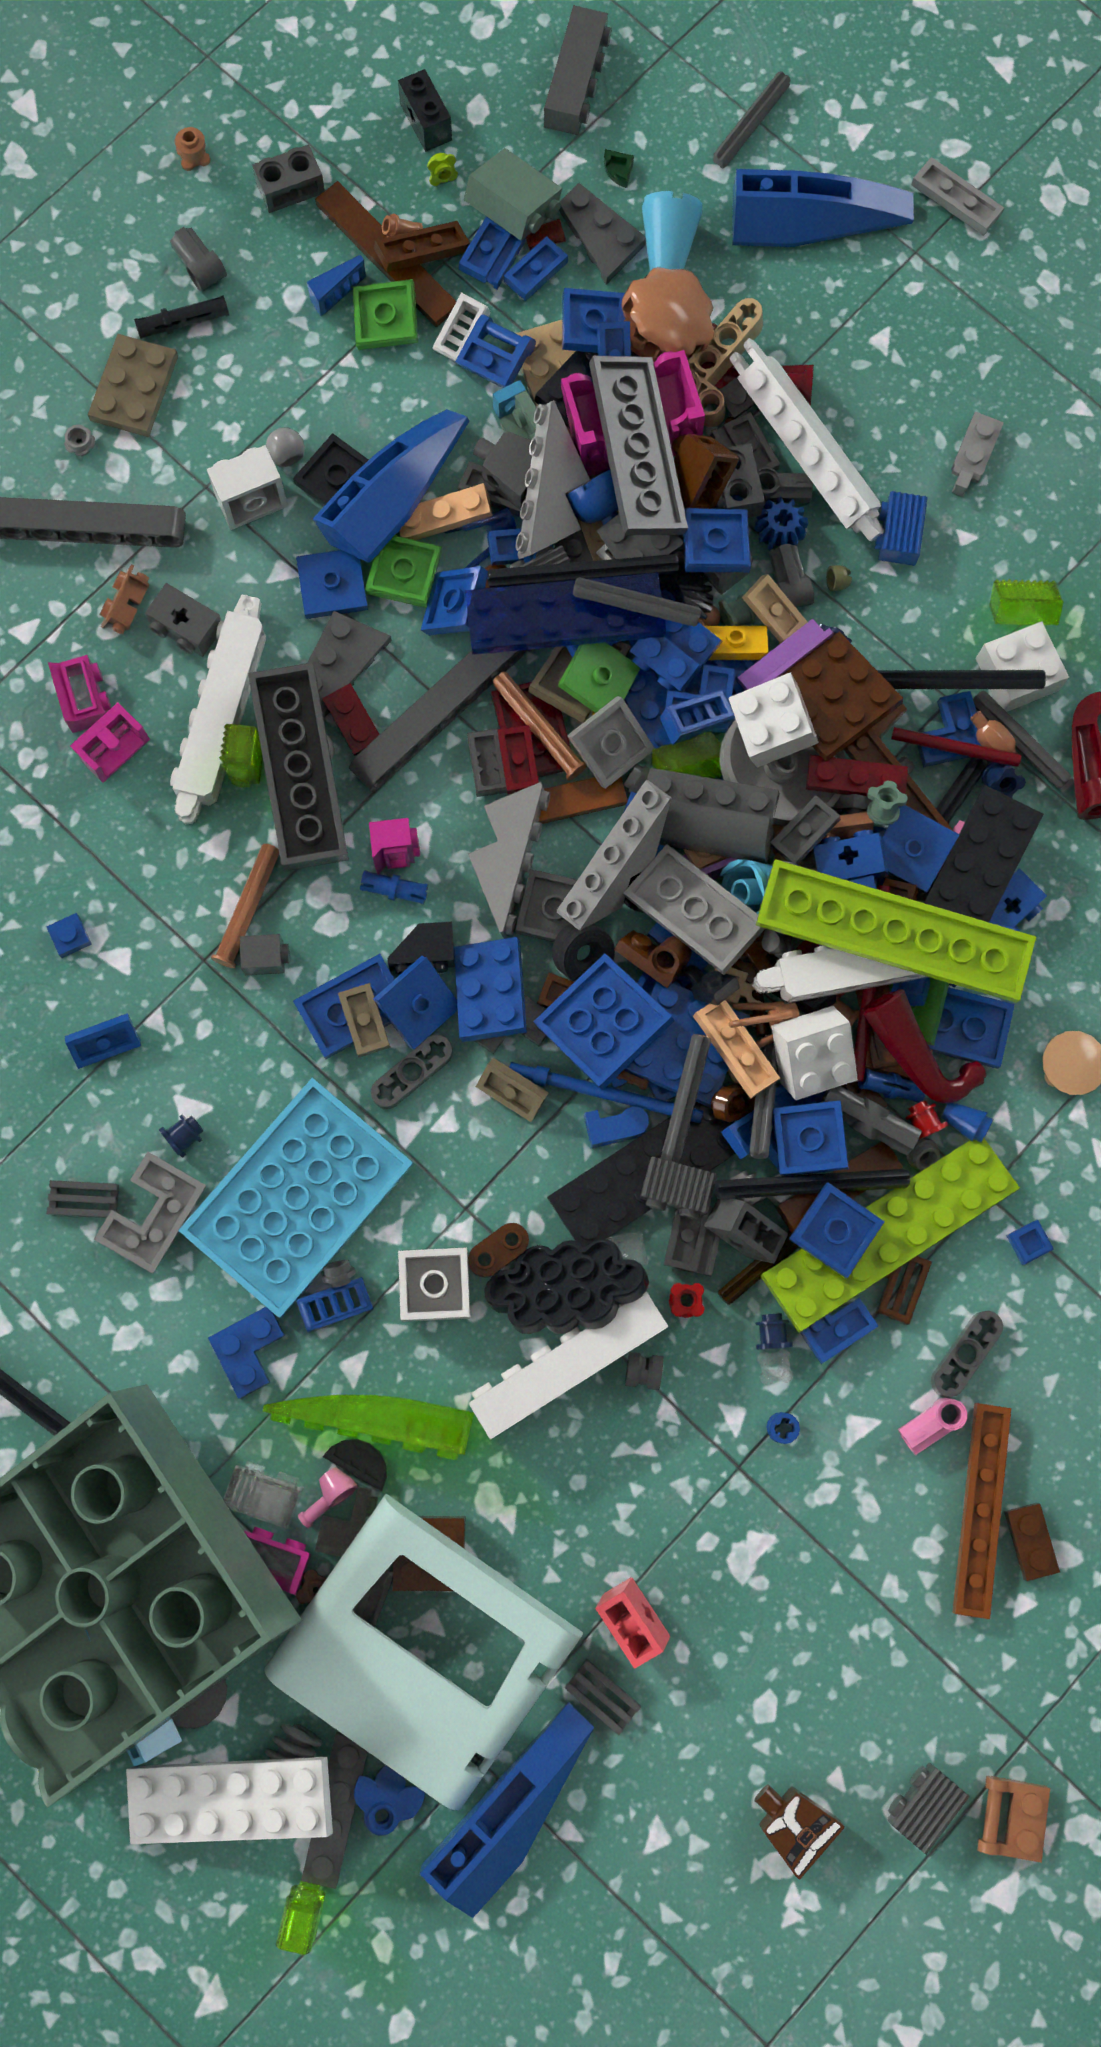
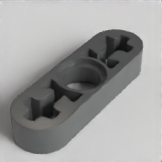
[371,1035,452,1109]
[931,1311,1003,1397]

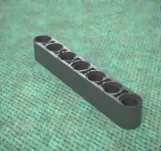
[0,497,186,547]
[349,622,530,792]

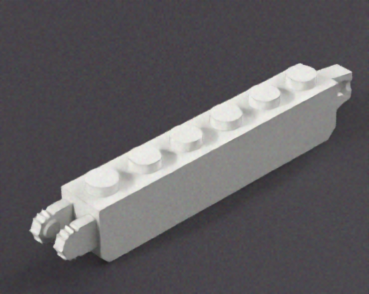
[729,338,884,541]
[170,594,266,825]
[752,945,927,1003]

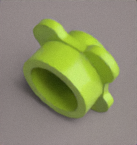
[427,153,458,186]

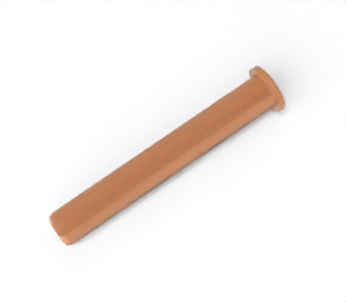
[493,672,587,781]
[211,843,280,968]

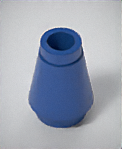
[941,1103,994,1143]

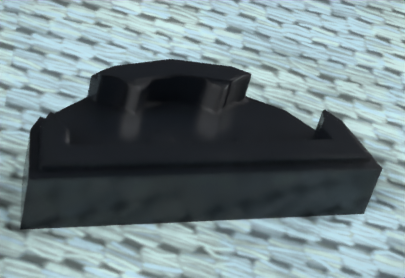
[323,1439,387,1491]

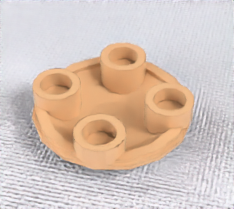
[1042,1031,1101,1095]

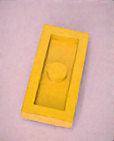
[704,626,768,660]

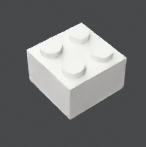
[207,445,288,530]
[975,621,1069,712]
[729,672,819,768]
[771,1006,858,1100]
[398,1248,471,1322]

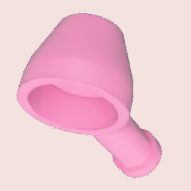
[298,1467,358,1528]

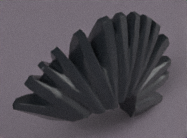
[639,561,714,620]

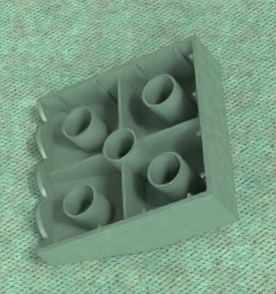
[0,1384,302,1808]

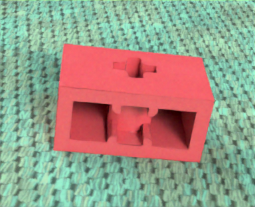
[595,1577,670,1669]

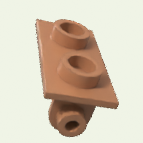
[99,564,149,634]

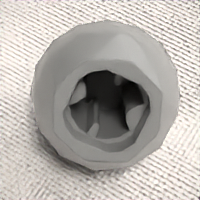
[266,427,305,467]

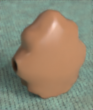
[622,267,714,363]

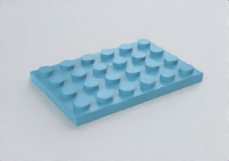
[178,1078,414,1319]

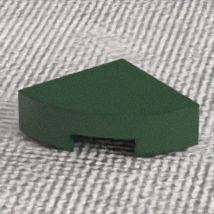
[604,149,634,188]

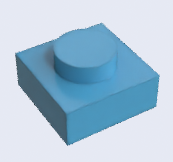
[493,380,526,419]

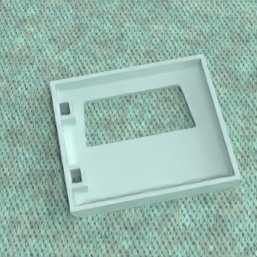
[264,1494,583,1810]

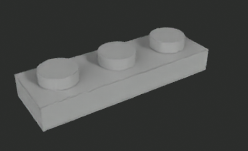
[911,157,1004,236]

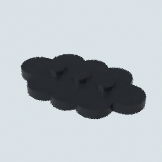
[484,1239,649,1334]

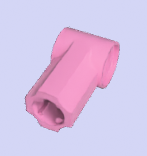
[897,1397,967,1455]

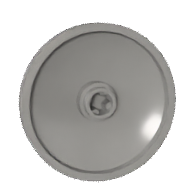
[720,720,846,826]

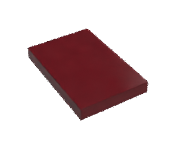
[491,682,571,778]

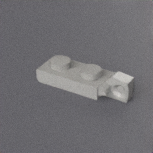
[951,412,1004,497]

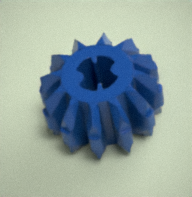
[754,496,809,551]

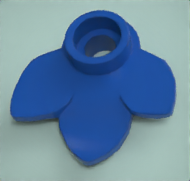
[354,1765,425,1836]

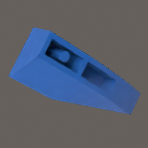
[732,169,914,247]
[313,409,470,563]
[420,1701,594,1918]

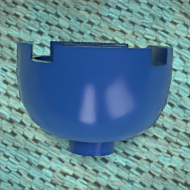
[566,470,619,525]

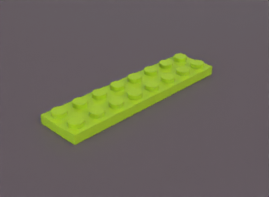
[755,859,1036,1003]
[761,1138,1020,1333]

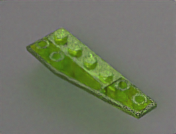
[262,1395,475,1460]

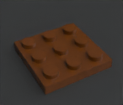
[781,631,903,761]

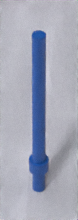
[509,1062,704,1124]

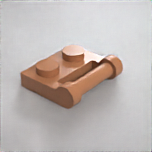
[977,1776,1050,1863]

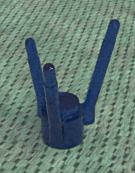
[444,508,517,568]

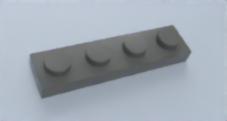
[301,1732,368,1889]

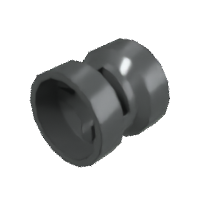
[625,1352,663,1390]

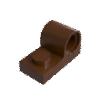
[614,930,692,988]

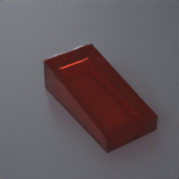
[526,219,566,250]

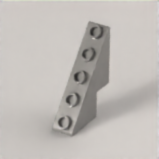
[516,400,590,559]
[557,780,672,930]
[468,782,550,939]

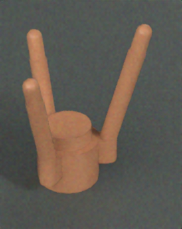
[729,1001,800,1048]

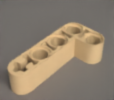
[688,298,763,427]

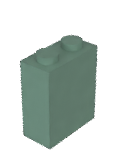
[464,148,562,241]

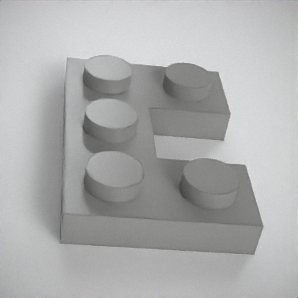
[94,1152,206,1274]

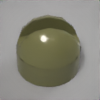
[826,565,852,591]

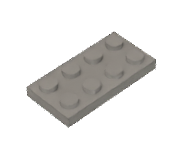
[624,844,765,975]

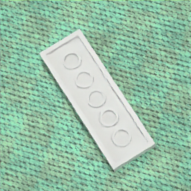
[126,1757,333,1844]

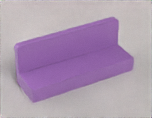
[738,619,834,691]

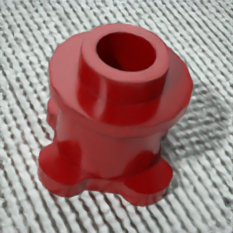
[905,1100,949,1140]
[669,1283,705,1318]

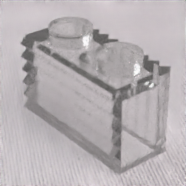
[223,1460,304,1529]

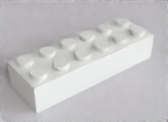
[468,1291,668,1439]

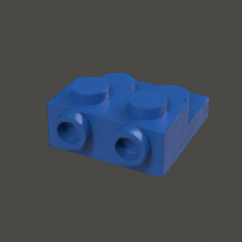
[630,618,723,692]

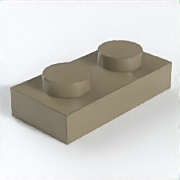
[338,983,390,1057]
[476,1058,549,1122]

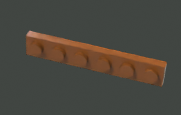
[952,1403,1012,1619]

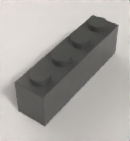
[544,5,612,135]

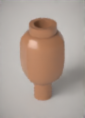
[970,711,1018,754]

